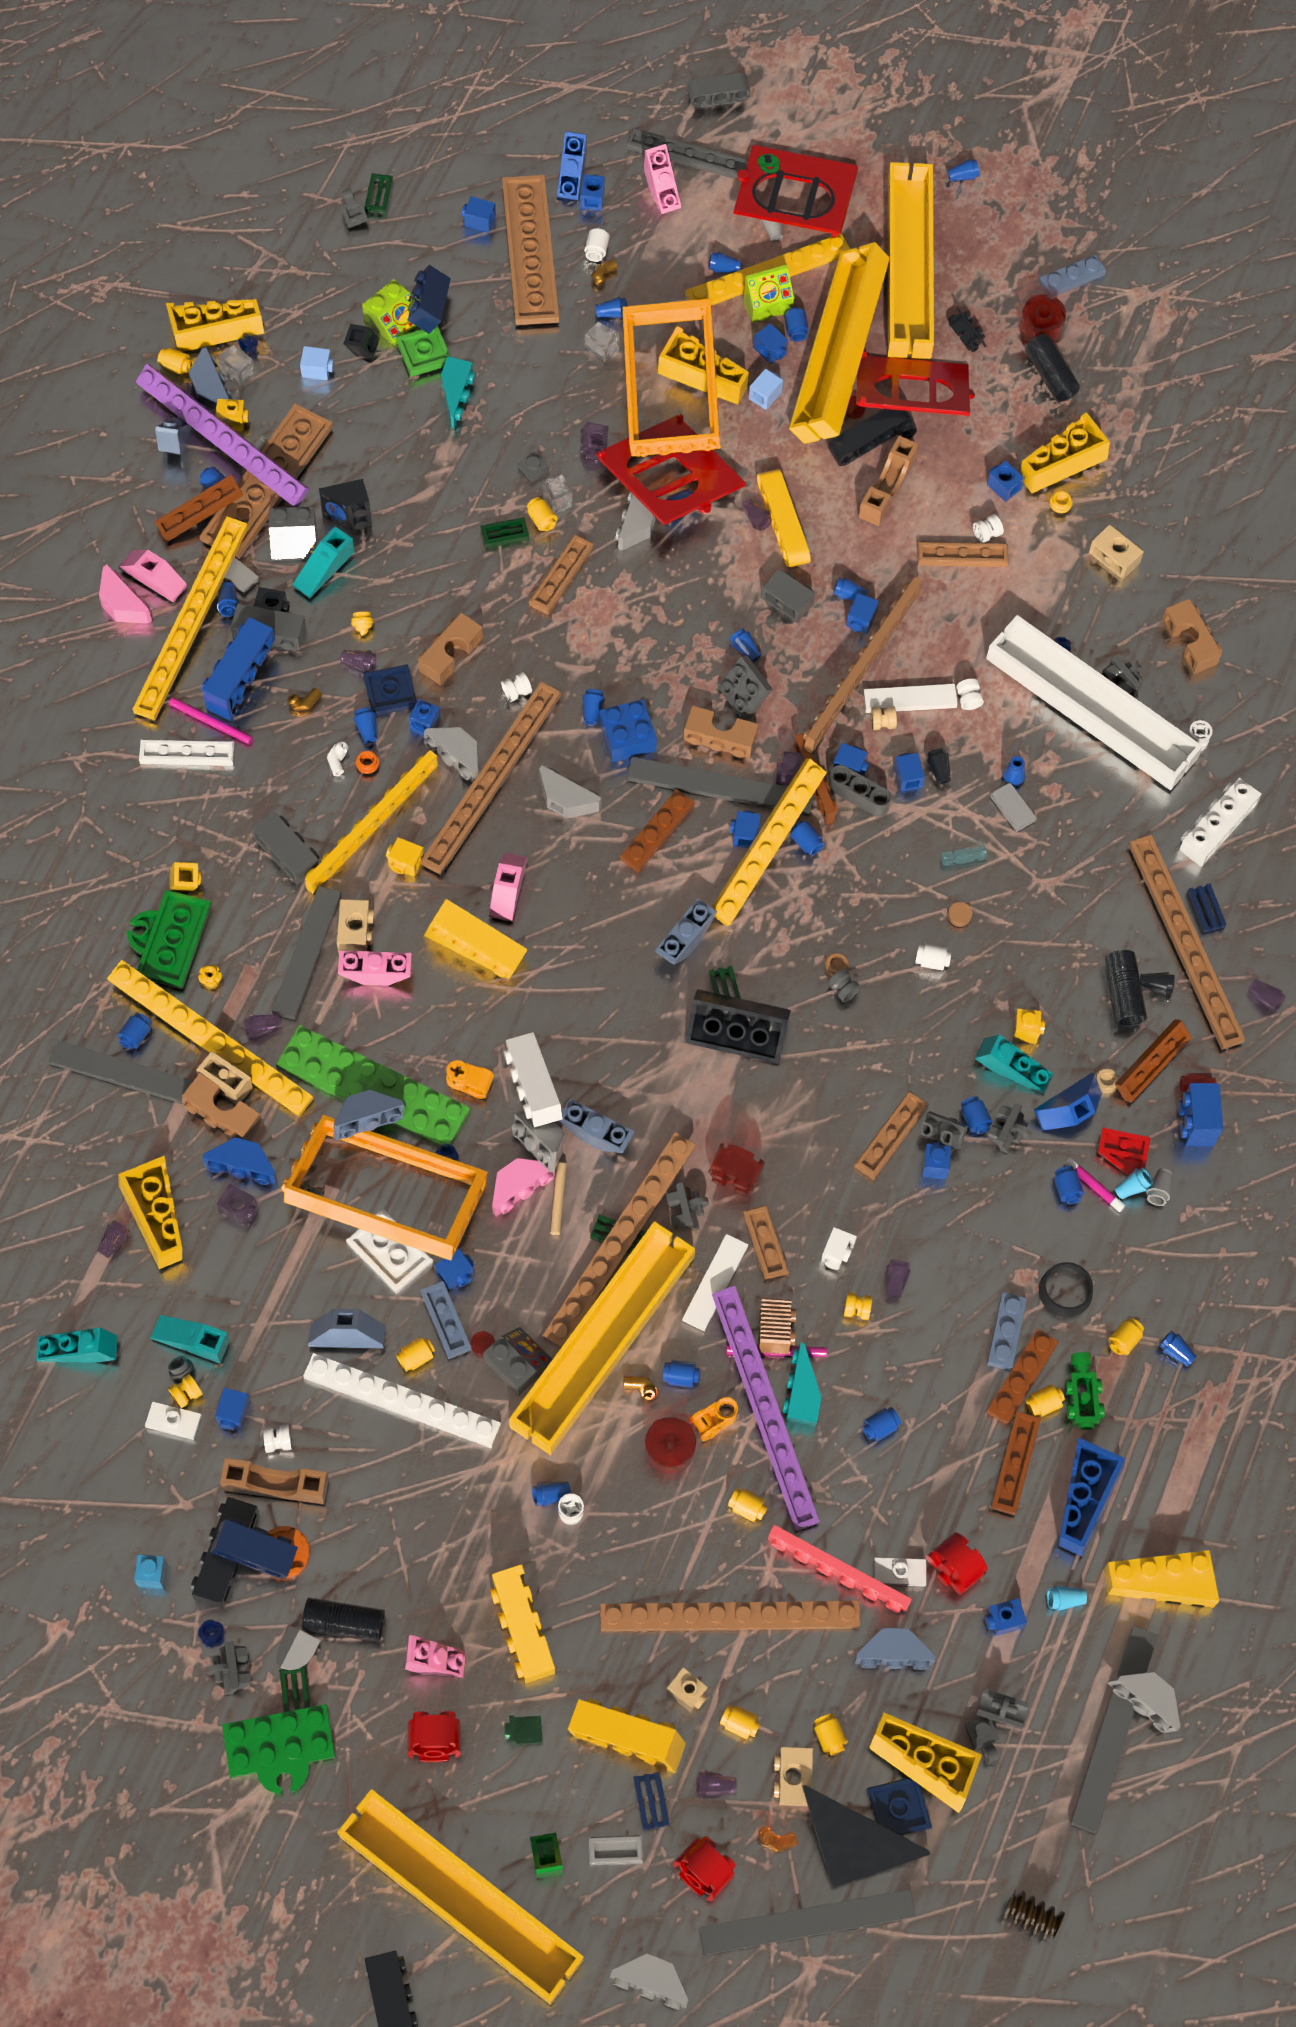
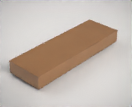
[743,1205,789,1282]

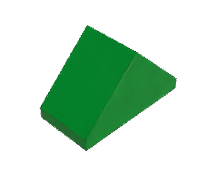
[530,1832,563,1879]

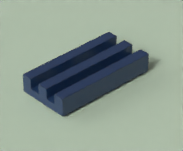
[1187,883,1226,933]
[633,1771,670,1831]

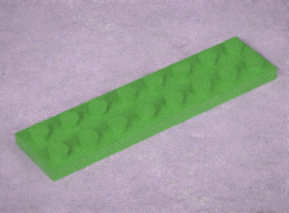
[276,1025,470,1151]

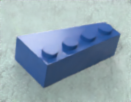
[201,617,275,723]
[1059,1437,1125,1557]

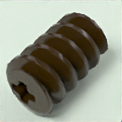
[1003,1889,1065,1941]

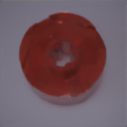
[1019,294,1066,343]
[708,1143,765,1196]
[644,1417,696,1475]

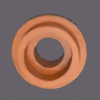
[356,751,379,774]

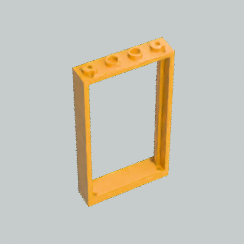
[623,299,721,457]
[282,1115,488,1261]

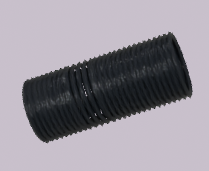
[1025,334,1080,402]
[1105,950,1147,1027]
[302,1597,385,1643]

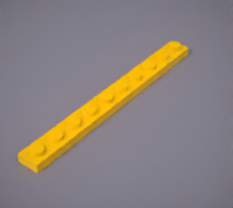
[133,517,248,720]
[107,960,314,1117]

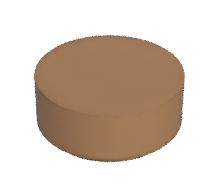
[948,902,972,927]
[825,953,849,977]

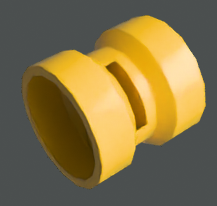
[844,1292,873,1320]
[168,1374,203,1409]

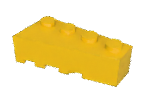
[166,299,264,352]
[658,326,749,405]
[424,899,528,979]
[118,1156,182,1269]
[568,1698,686,1774]
[869,1712,982,1813]

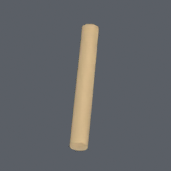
[550,1162,567,1235]

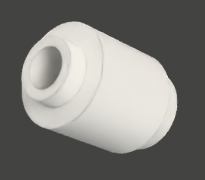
[585,228,610,262]
[916,943,951,971]

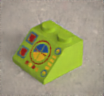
[743,265,794,323]
[362,279,417,346]

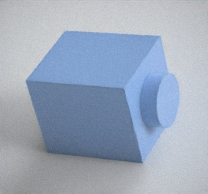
[300,346,335,381]
[749,369,783,410]

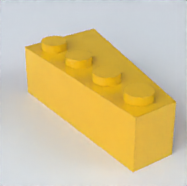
[1021,412,1110,493]
[1103,1550,1219,1608]
[489,1564,555,1684]

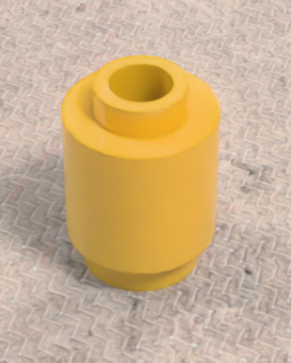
[157,348,192,376]
[527,497,558,531]
[1108,1318,1144,1355]
[396,1337,435,1372]
[1025,1384,1065,1417]
[728,1488,768,1522]
[720,1704,761,1740]
[814,1713,848,1755]

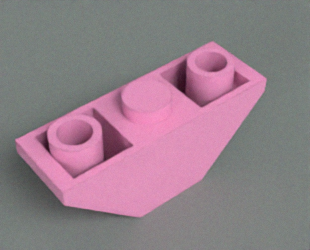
[644,144,681,214]
[118,550,187,602]
[99,565,152,624]
[489,853,528,922]
[338,951,412,986]
[492,1158,555,1217]
[405,1635,466,1677]

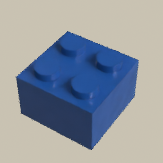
[599,699,657,763]
[1178,1083,1223,1146]

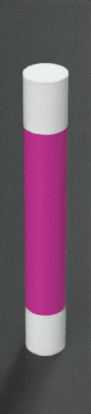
[1064,1157,1126,1212]

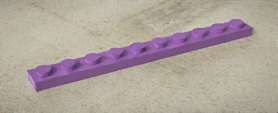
[135,364,309,507]
[712,1286,820,1531]

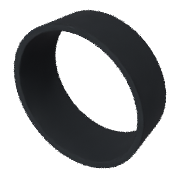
[1039,1262,1093,1317]

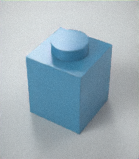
[134,1554,167,1589]

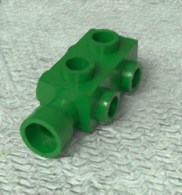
[1065,1352,1105,1430]

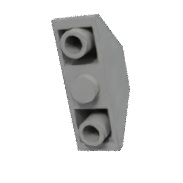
[615,492,656,551]
[424,727,478,782]
[539,765,602,819]
[512,1112,565,1173]
[1107,1672,1181,1733]
[610,1954,688,2010]

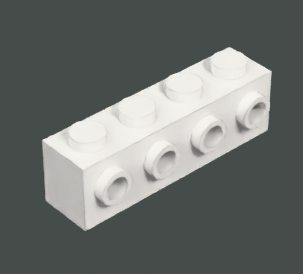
[1179,777,1262,867]
[503,1032,563,1127]

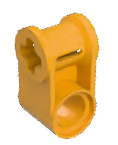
[446,1060,494,1099]
[689,1397,738,1441]

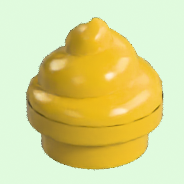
[351,612,374,636]

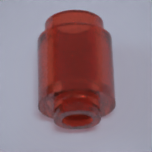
[1180,1073,1216,1095]

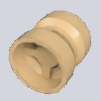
[871,706,897,730]

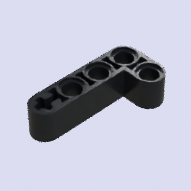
[828,409,917,466]

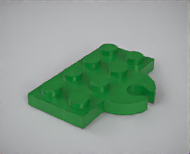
[127,890,212,989]
[222,1704,336,1795]

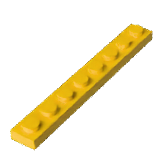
[685,234,850,306]
[305,750,438,894]
[712,759,827,926]

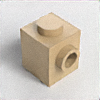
[666,1668,708,1713]

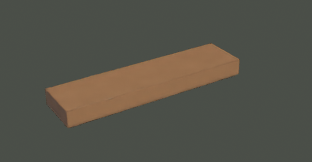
[529,534,594,615]
[917,542,1008,567]
[854,1091,929,1180]

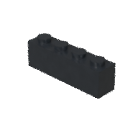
[190,1497,259,1609]
[364,1950,418,2027]

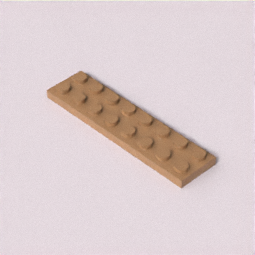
[502,175,559,325]
[200,404,333,560]

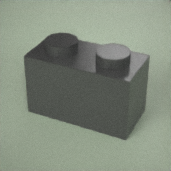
[761,569,815,623]

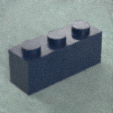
[408,265,451,334]
[210,1518,298,1579]

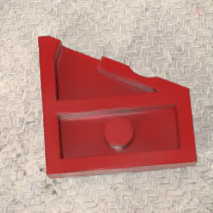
[1097,1128,1151,1176]

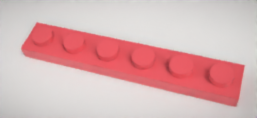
[768,1525,912,1614]

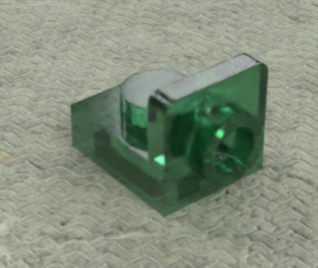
[504,1715,543,1746]

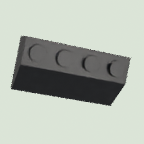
[685,989,791,1064]

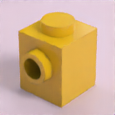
[215,399,249,431]
[386,837,424,877]
[170,862,201,892]
[1012,1009,1045,1044]

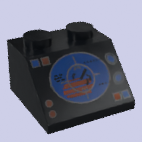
[319,479,372,530]

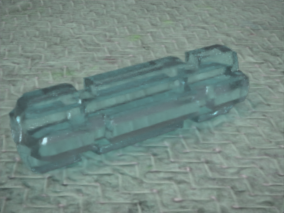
[941,846,987,866]

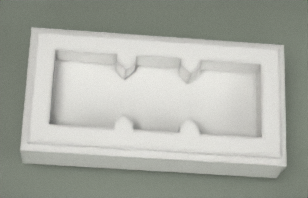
[145,1402,202,1440]
[874,1558,926,1587]

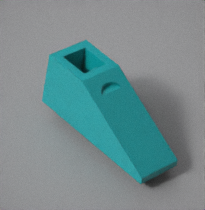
[441,356,476,428]
[292,526,354,598]
[974,1034,1053,1094]
[150,1315,230,1364]
[36,1327,118,1363]
[783,1343,822,1426]

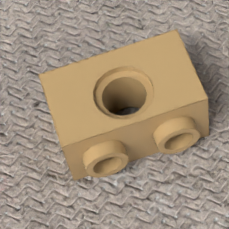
[1089,525,1144,580]
[337,899,374,953]
[196,1051,253,1105]
[774,1747,813,1806]

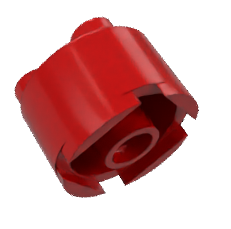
[926,1532,988,1595]
[408,1711,461,1762]
[673,1836,736,1901]

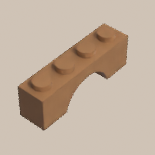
[859,436,919,526]
[220,1458,329,1504]

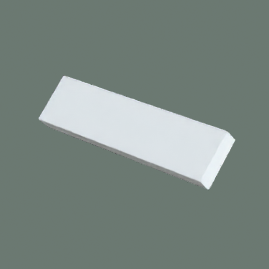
[863,684,957,713]
[139,740,235,766]
[682,1234,748,1332]

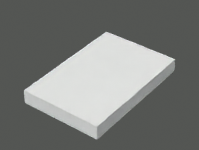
[346,1208,433,1294]

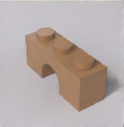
[1162,599,1222,674]
[418,613,483,686]
[684,705,759,758]
[182,1073,260,1140]

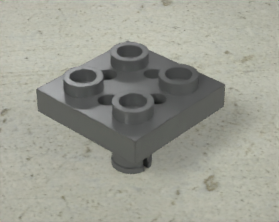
[718,655,773,721]

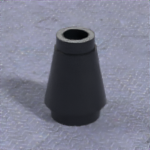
[926,748,951,785]
[1140,972,1175,995]

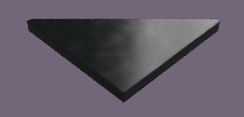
[802,1785,930,1887]

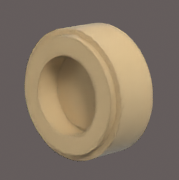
[1095,1068,1119,1094]

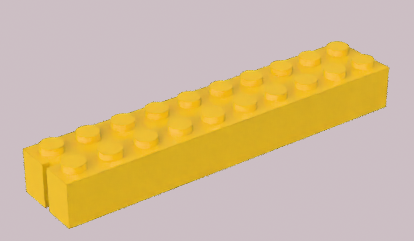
[888,162,934,359]
[789,242,890,444]
[509,1221,695,1456]
[337,1789,584,2005]

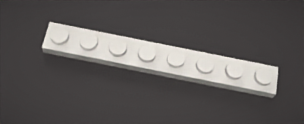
[303,1353,501,1448]

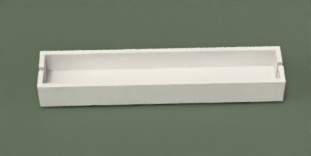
[986,615,1203,790]

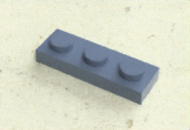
[1038,254,1106,298]
[420,1281,471,1359]
[987,1293,1027,1371]

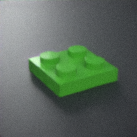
[396,326,451,377]

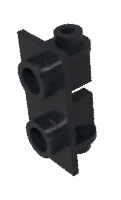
[948,307,986,352]

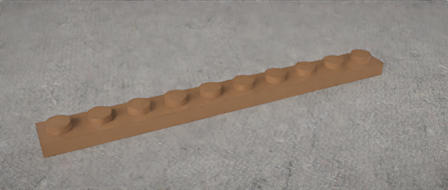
[803,577,923,754]
[421,682,561,875]
[1129,835,1245,1050]
[543,1132,696,1348]
[600,1601,860,1632]

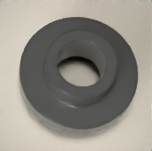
[168,1356,193,1379]

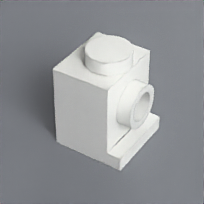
[821,1227,857,1270]

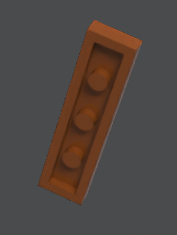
[154,475,244,542]
[794,733,838,825]
[620,789,695,873]
[1115,1019,1192,1103]
[986,1328,1059,1425]
[991,1411,1041,1516]

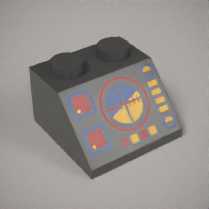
[269,506,317,562]
[483,1327,553,1396]

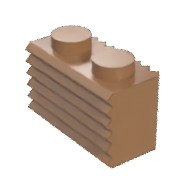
[759,1298,796,1355]

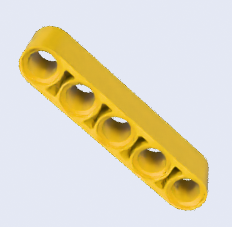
[757,469,811,568]

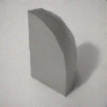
[277,1626,320,1670]

